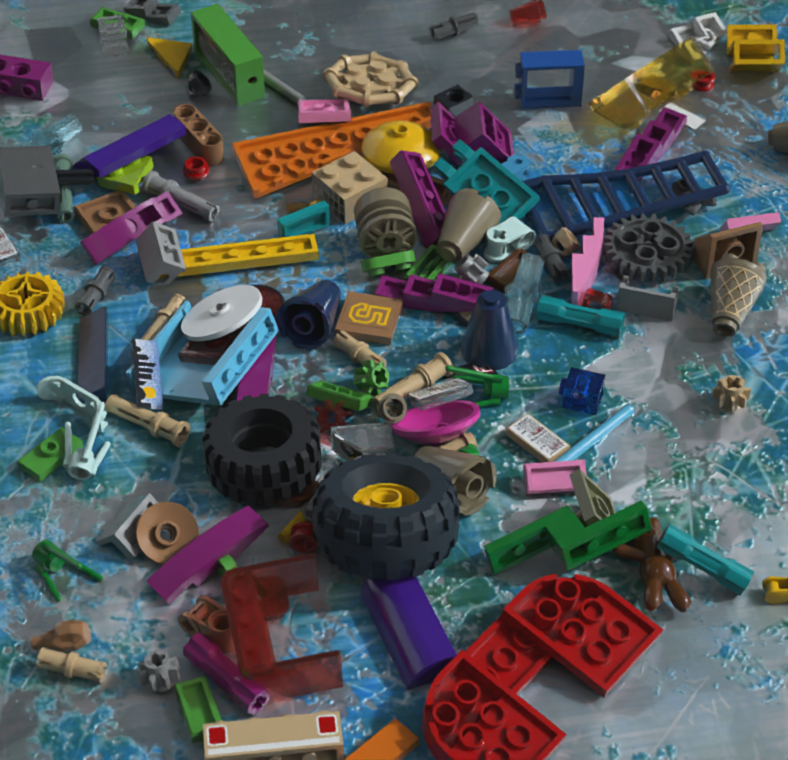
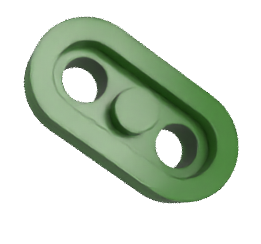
[360,250,416,277]

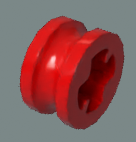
[692,69,715,92]
[290,522,318,553]

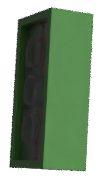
[191,3,265,106]

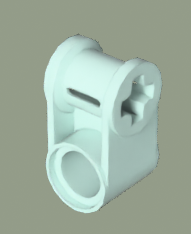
[484,216,536,263]

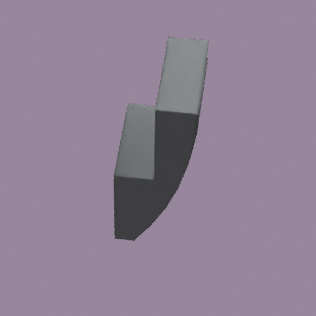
[124,0,181,26]

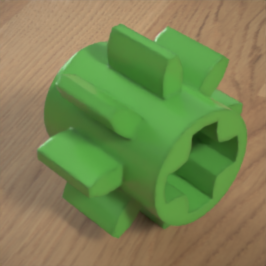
[353,360,390,397]

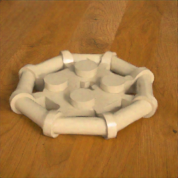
[323,51,418,108]

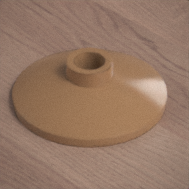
[136,502,199,564]

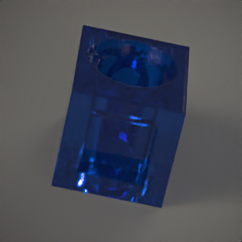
[559,367,606,416]

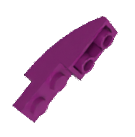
[80,191,183,265]

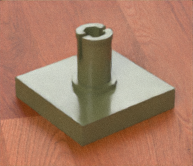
[569,468,627,545]

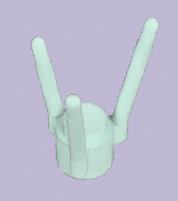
[63,403,111,480]

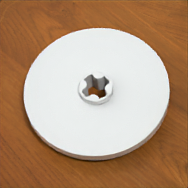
[181,285,263,341]

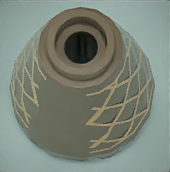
[710,253,767,337]

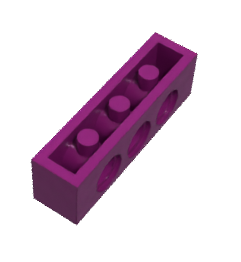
[0,54,54,101]

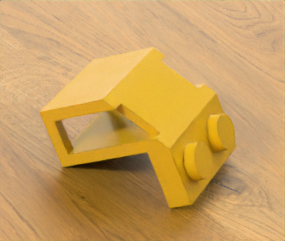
[726,24,785,71]

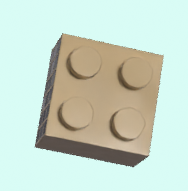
[312,151,388,224]

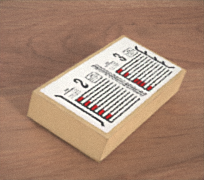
[506,413,570,463]

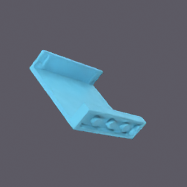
[126,300,279,406]

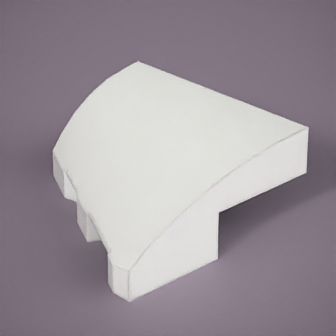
[668,12,726,62]

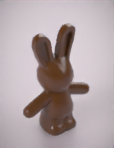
[613,517,691,613]

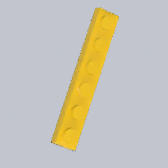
[158,234,319,279]

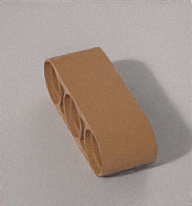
[173,104,224,166]

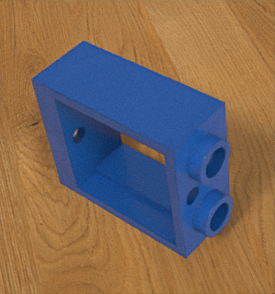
[514,50,585,109]

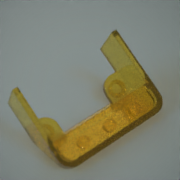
[588,36,715,131]

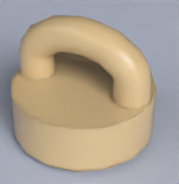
[551,227,580,258]

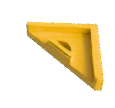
[147,37,192,78]

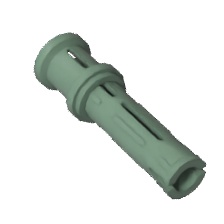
[53,154,75,223]

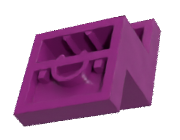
[430,101,514,166]

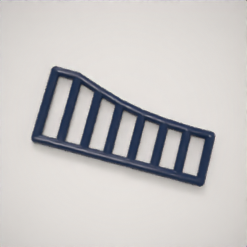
[522,151,730,243]

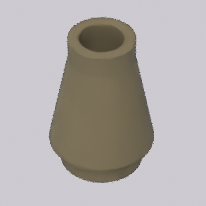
[375,393,407,423]

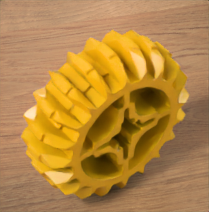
[0,271,65,337]

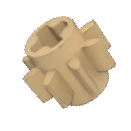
[712,375,751,412]

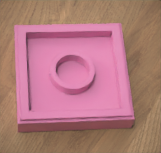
[298,98,351,123]

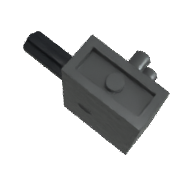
[0,146,94,216]

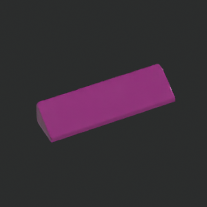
[390,150,446,249]

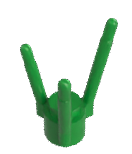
[445,365,509,408]
[32,540,103,602]

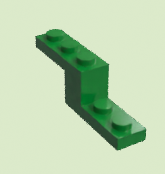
[484,500,652,575]

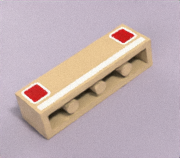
[203,711,344,760]

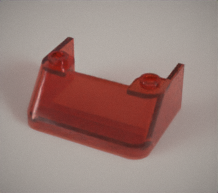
[221,553,343,697]

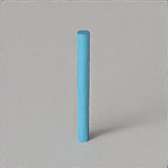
[554,404,635,462]

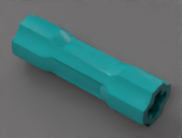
[536,295,625,337]
[656,523,754,596]

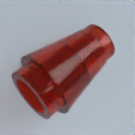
[509,0,547,25]

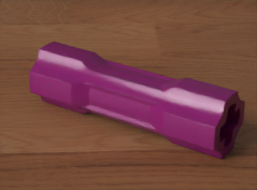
[183,632,270,715]

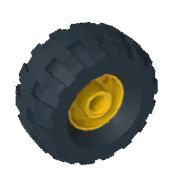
[312,453,460,581]

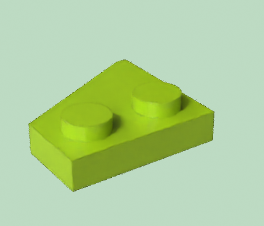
[97,156,154,195]

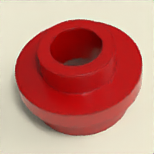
[183,157,210,181]

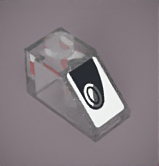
[331,422,395,460]

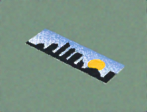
[132,339,163,410]

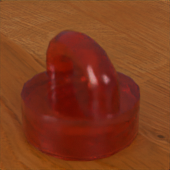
[582,288,613,309]

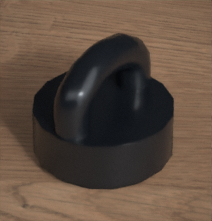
[186,71,212,99]

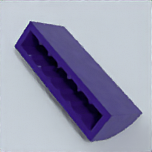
[360,576,457,691]

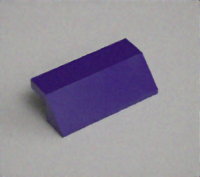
[72,114,186,179]

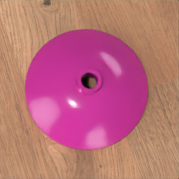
[391,400,481,447]

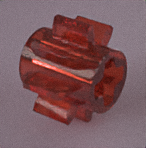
[314,398,351,436]

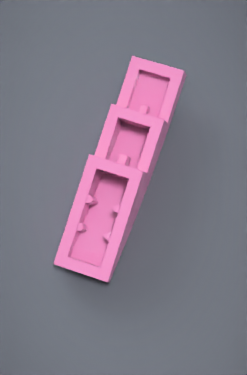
[570,217,604,306]

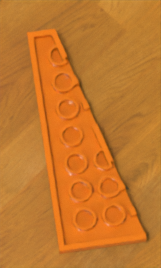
[232,101,432,199]

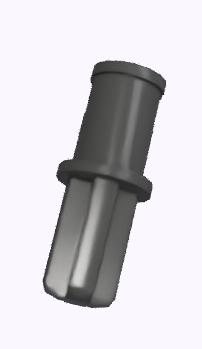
[430,13,479,41]

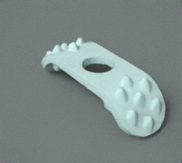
[36,376,108,433]

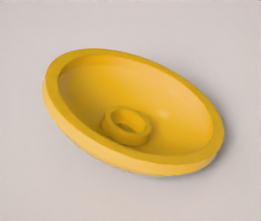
[362,121,441,174]

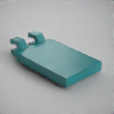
[434,139,540,224]

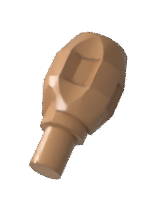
[30,619,91,652]

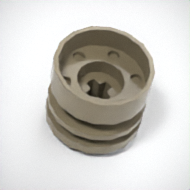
[353,187,417,258]

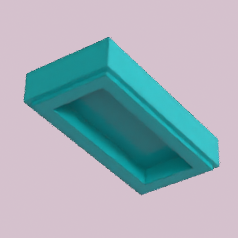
[277,200,330,238]

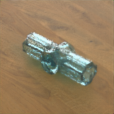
[20,113,82,156]
[505,253,544,334]

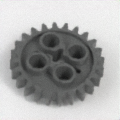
[603,213,693,283]

